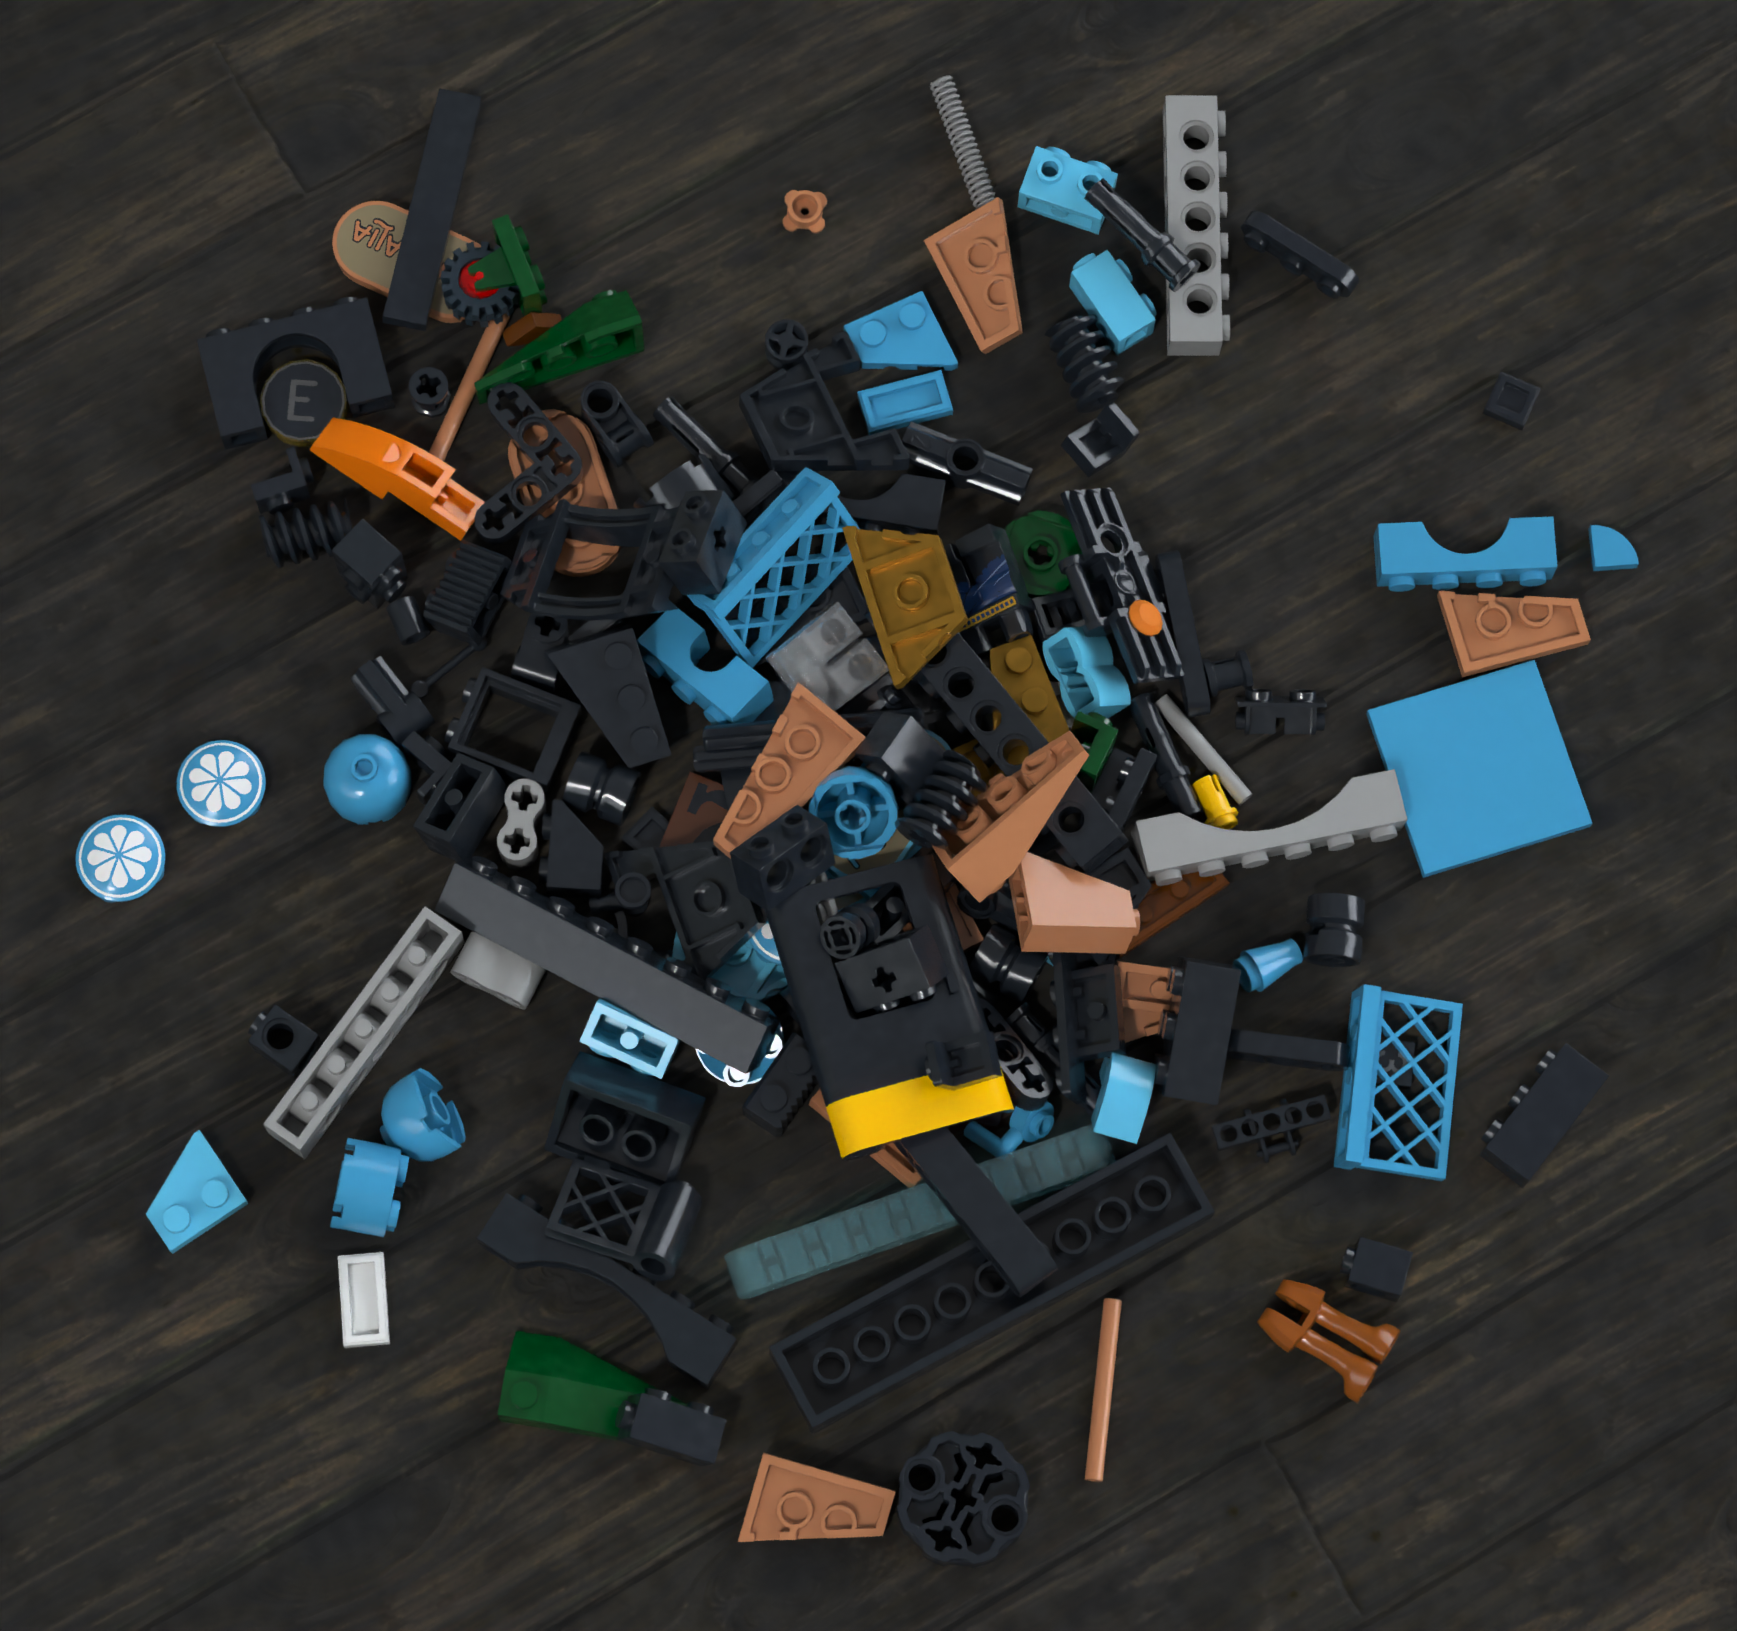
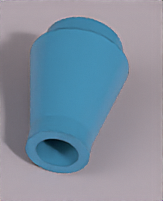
[1233,938,1303,992]

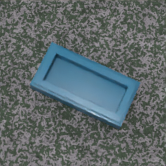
[857,370,953,435]

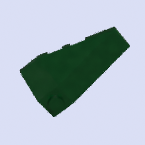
[474,290,645,404]
[498,1331,687,1440]

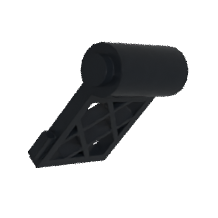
[545,1155,702,1281]

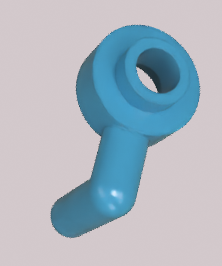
[964,1101,1054,1159]

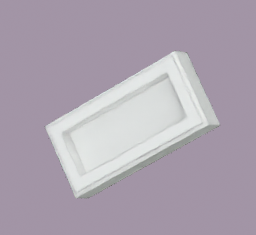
[338,1252,390,1348]

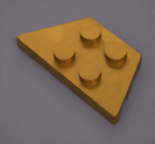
[842,526,968,689]

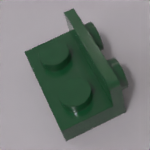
[1071,711,1118,794]

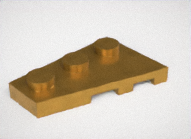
[989,635,1070,777]

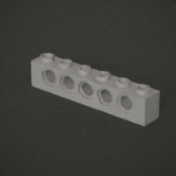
[1163,95,1230,356]
[263,906,465,1159]

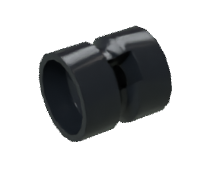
[563,751,641,826]
[1303,893,1365,967]
[969,923,1049,1004]

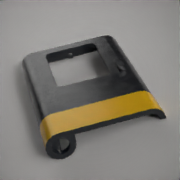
[764,855,1014,1161]

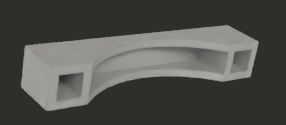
[1131,769,1407,886]

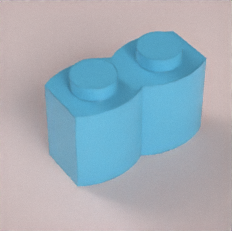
[1043,627,1131,719]

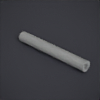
[1155,694,1253,805]

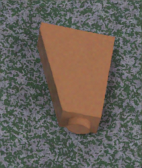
[1008,852,1140,954]

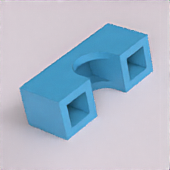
[637,608,774,725]

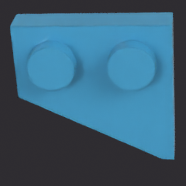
[844,291,958,371]

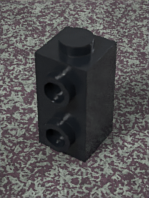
[615,1388,726,1466]

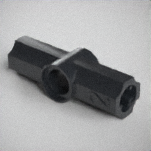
[902,422,1033,506]

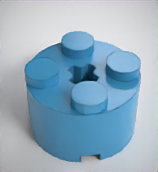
[330,1138,409,1237]

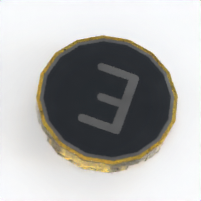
[260,359,348,447]

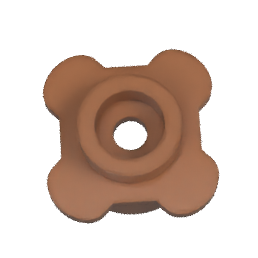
[783,190,827,233]

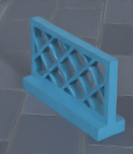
[687,467,860,668]
[1334,984,1463,1181]

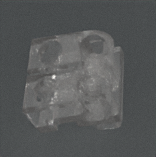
[765,602,889,711]

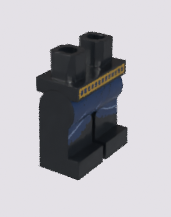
[944,524,1036,660]

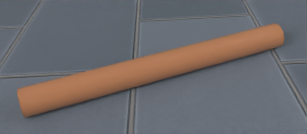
[429,313,511,462]
[1085,1298,1122,1482]

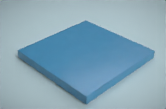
[1366,660,1592,878]

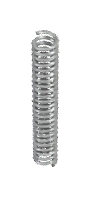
[930,75,1007,226]

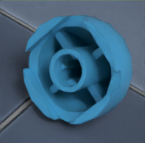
[323,734,412,825]
[809,766,898,859]
[380,1068,466,1162]

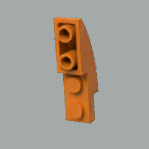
[310,417,485,541]

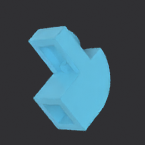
[1091,1052,1156,1144]

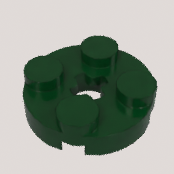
[1005,511,1082,599]

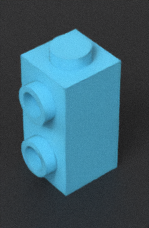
[1069,250,1157,355]

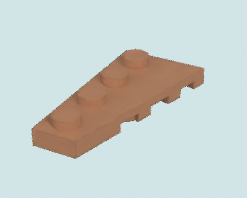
[713,682,866,859]

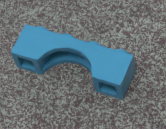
[1373,517,1557,592]

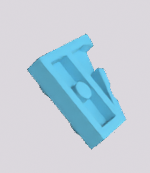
[146,1130,248,1254]

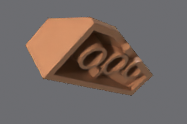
[932,731,1089,903]

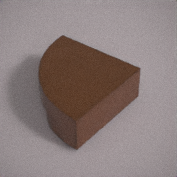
[502,312,562,347]

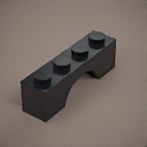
[769,469,945,535]

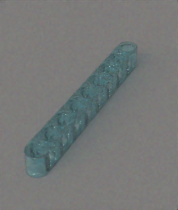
[724,1124,1116,1300]

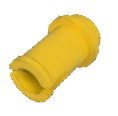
[1192,774,1238,830]

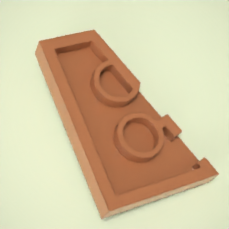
[738,1453,896,1542]

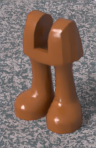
[1257,1279,1401,1404]

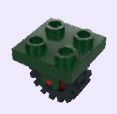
[441,214,548,327]

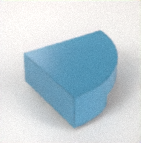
[1588,525,1639,571]

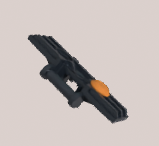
[1058,487,1185,684]

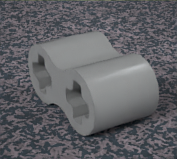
[497,779,546,870]
[450,932,546,1010]

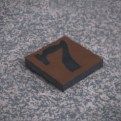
[659,772,728,847]

